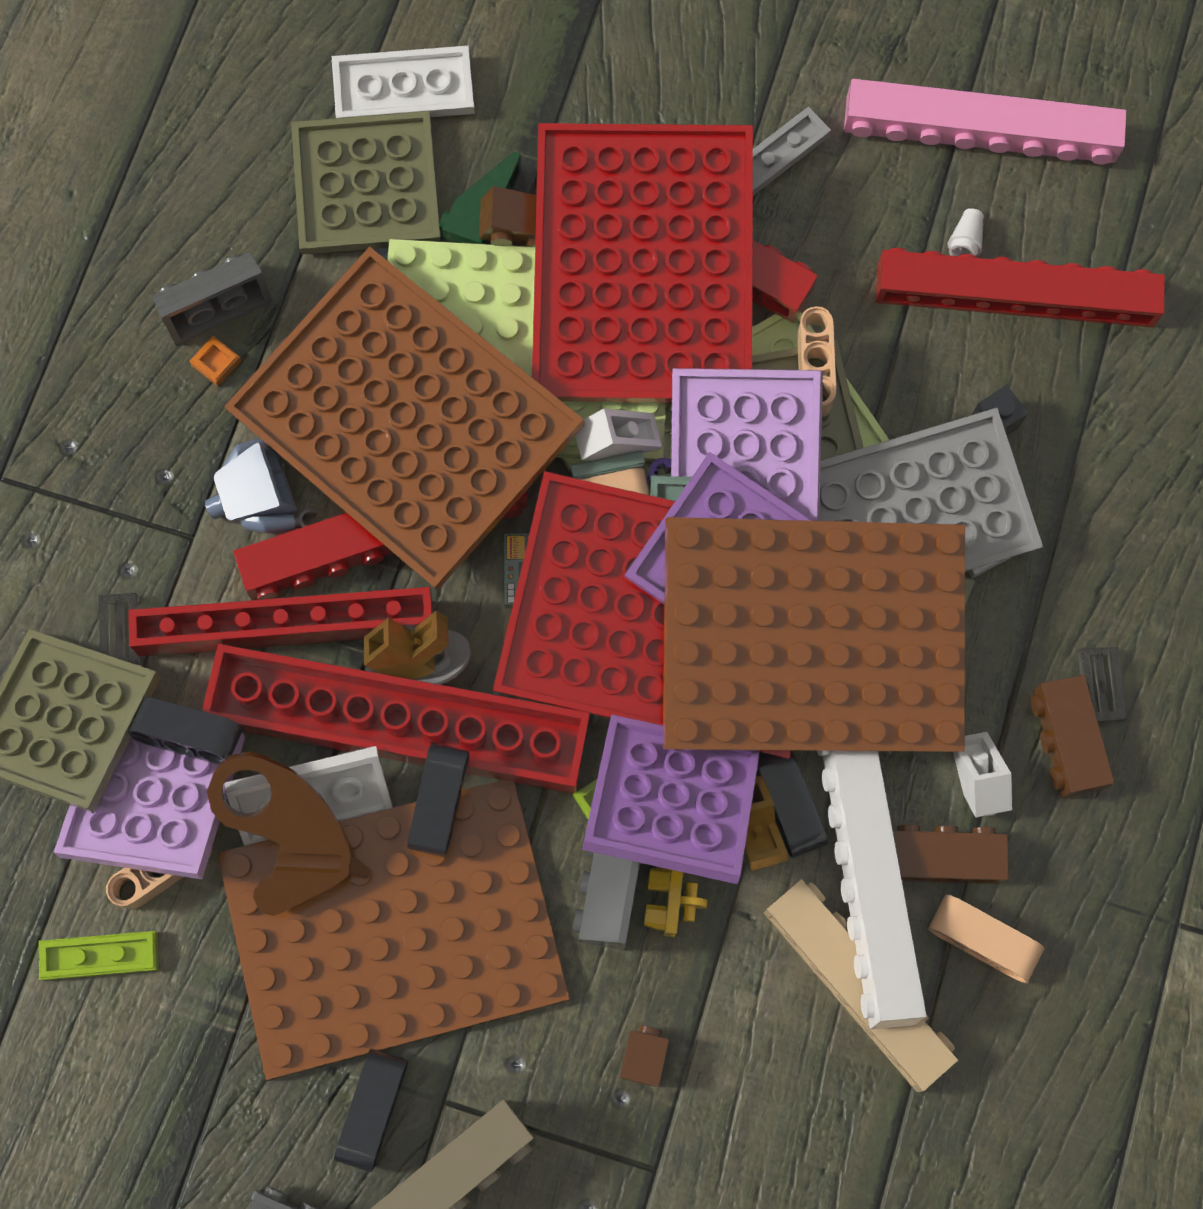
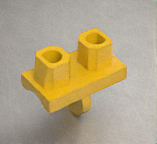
[644,868,708,937]

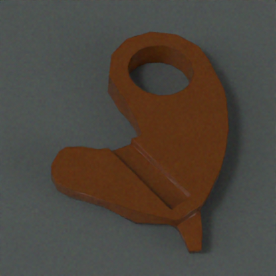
[207,751,371,916]

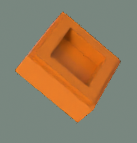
[189,336,242,387]

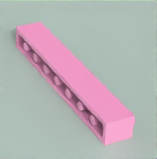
[843,79,1126,165]

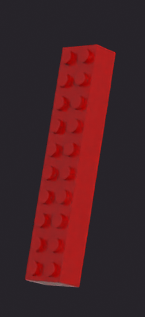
[202,644,590,794]

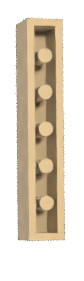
[764,879,958,1092]

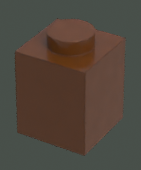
[619,1025,669,1087]

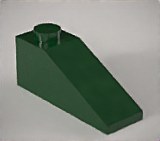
[439,152,522,245]

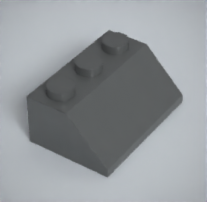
[152,252,272,345]
[572,851,640,950]

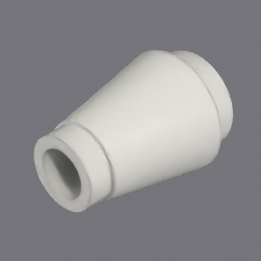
[947,209,984,256]

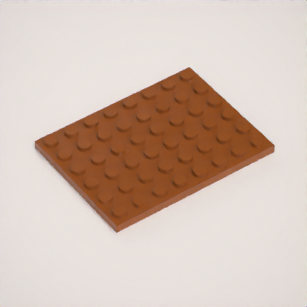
[224,246,585,591]
[663,517,965,752]
[217,779,570,1080]

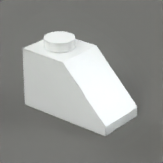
[576,408,662,461]
[953,732,1012,817]

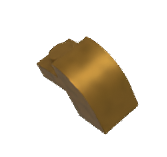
[364,611,449,680]
[744,775,788,871]

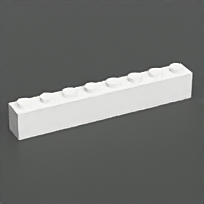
[817,750,927,1029]

